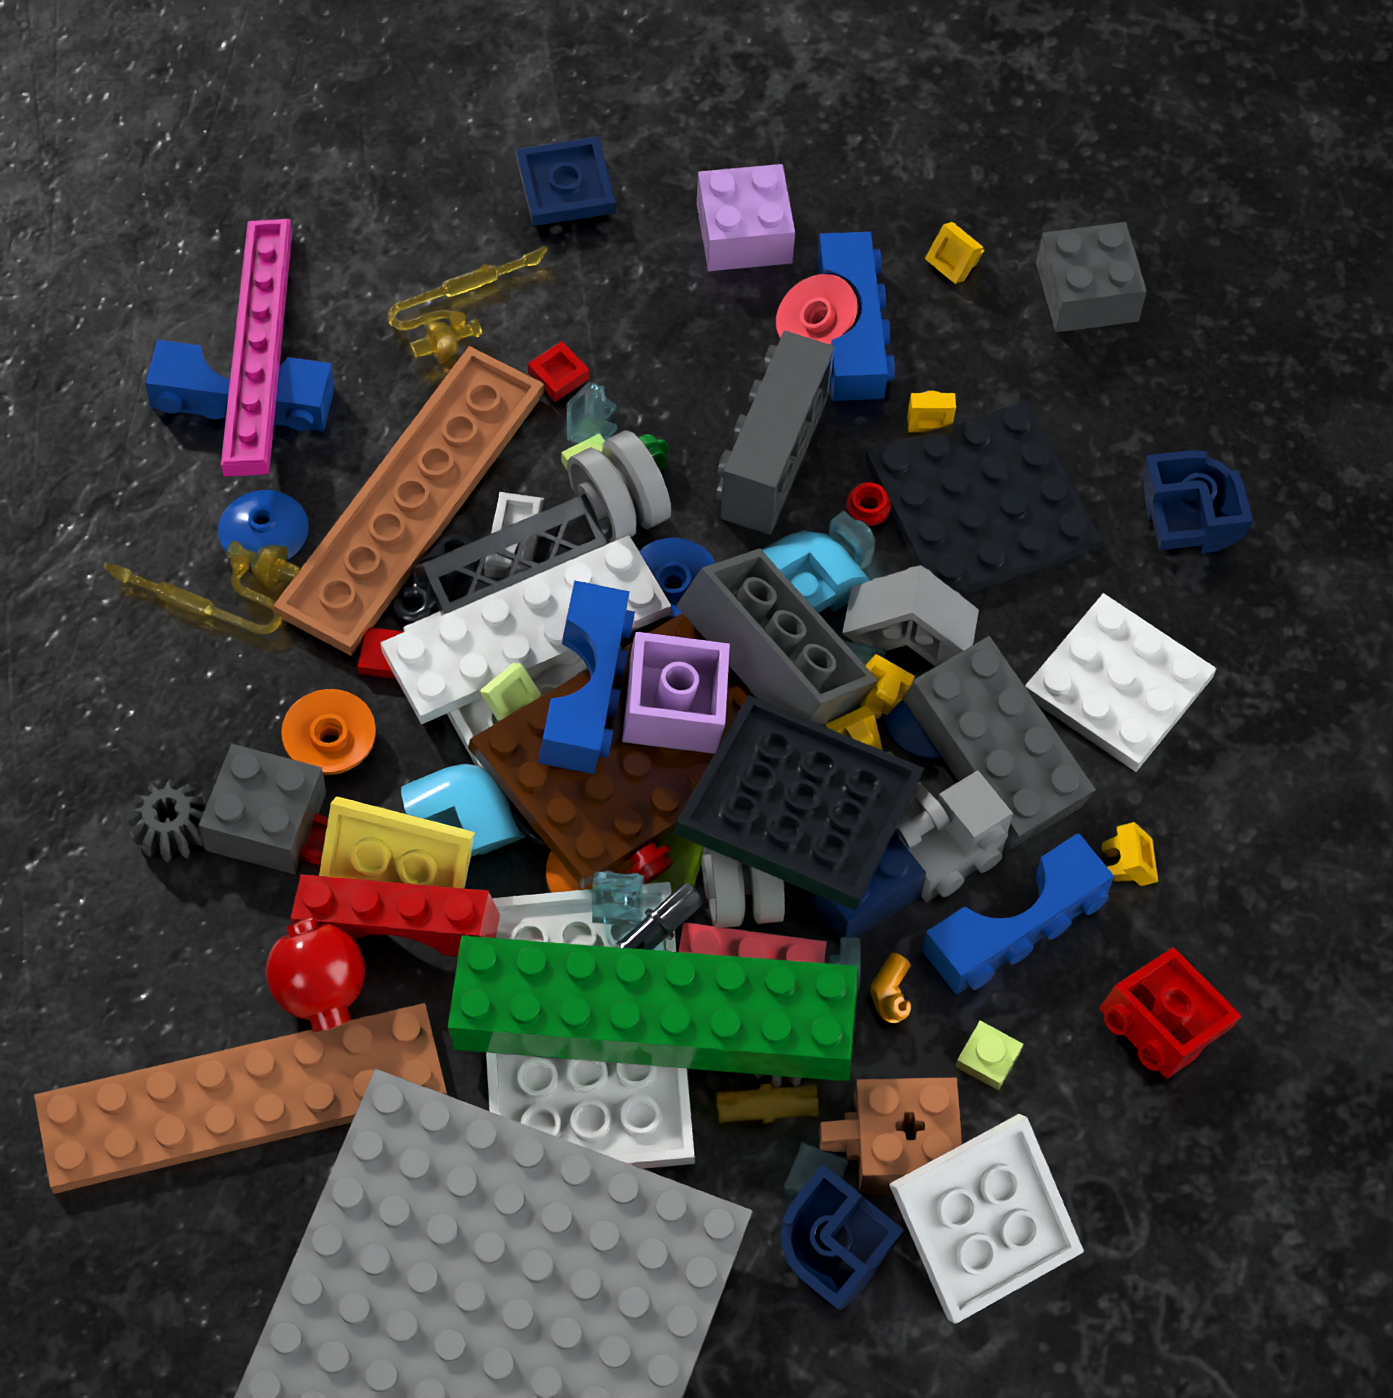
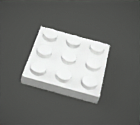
[1025,593,1216,772]
[889,1114,1084,1324]

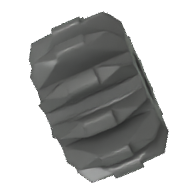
[127,778,207,863]

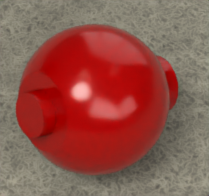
[266,918,365,1032]

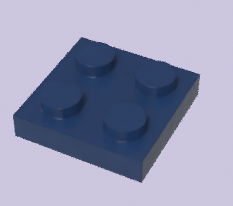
[516,136,616,226]

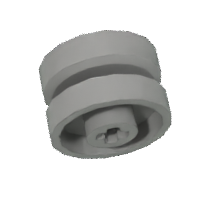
[567,430,671,545]
[702,847,785,929]

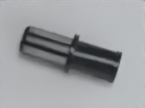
[615,882,704,950]

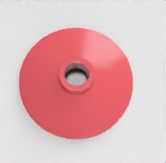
[776,274,858,345]

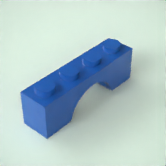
[817,232,894,401]
[145,340,334,432]
[538,580,635,774]
[922,833,1114,995]

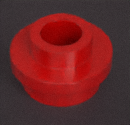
[846,482,891,526]
[628,842,674,884]

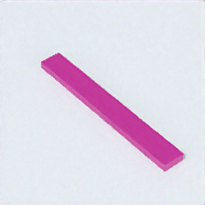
[221,219,292,477]

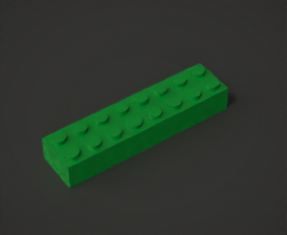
[448,935,858,1082]

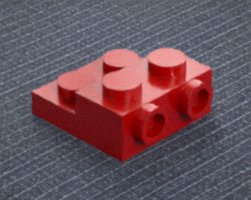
[1099,947,1241,1079]

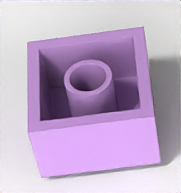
[697,164,795,271]
[622,632,730,754]

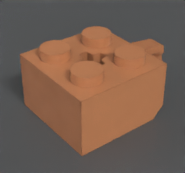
[819,1077,962,1195]

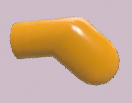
[869,953,911,1023]

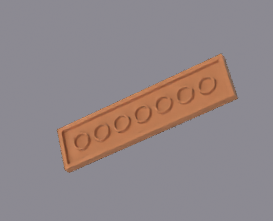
[273,346,544,656]
[34,1003,447,1194]

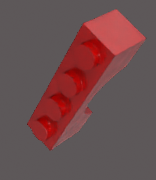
[290,874,500,957]

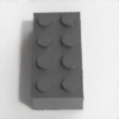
[716,330,835,535]
[676,548,878,727]
[903,636,1096,852]

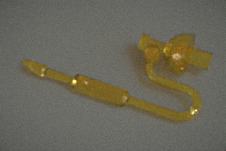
[387,246,548,364]
[103,541,301,635]

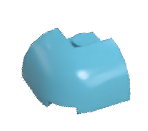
[762,530,869,613]
[401,764,526,857]

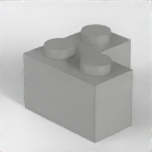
[842,565,979,666]
[899,770,1013,902]

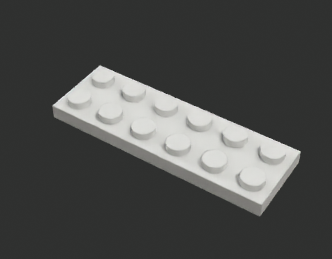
[380,535,671,725]

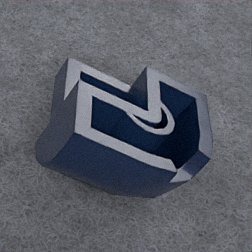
[1144,450,1253,554]
[781,1163,906,1310]

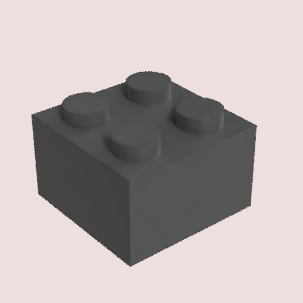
[1036,222,1147,332]
[199,743,327,875]

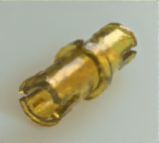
[716,1084,818,1124]

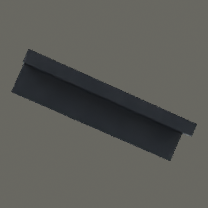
[413,493,607,616]

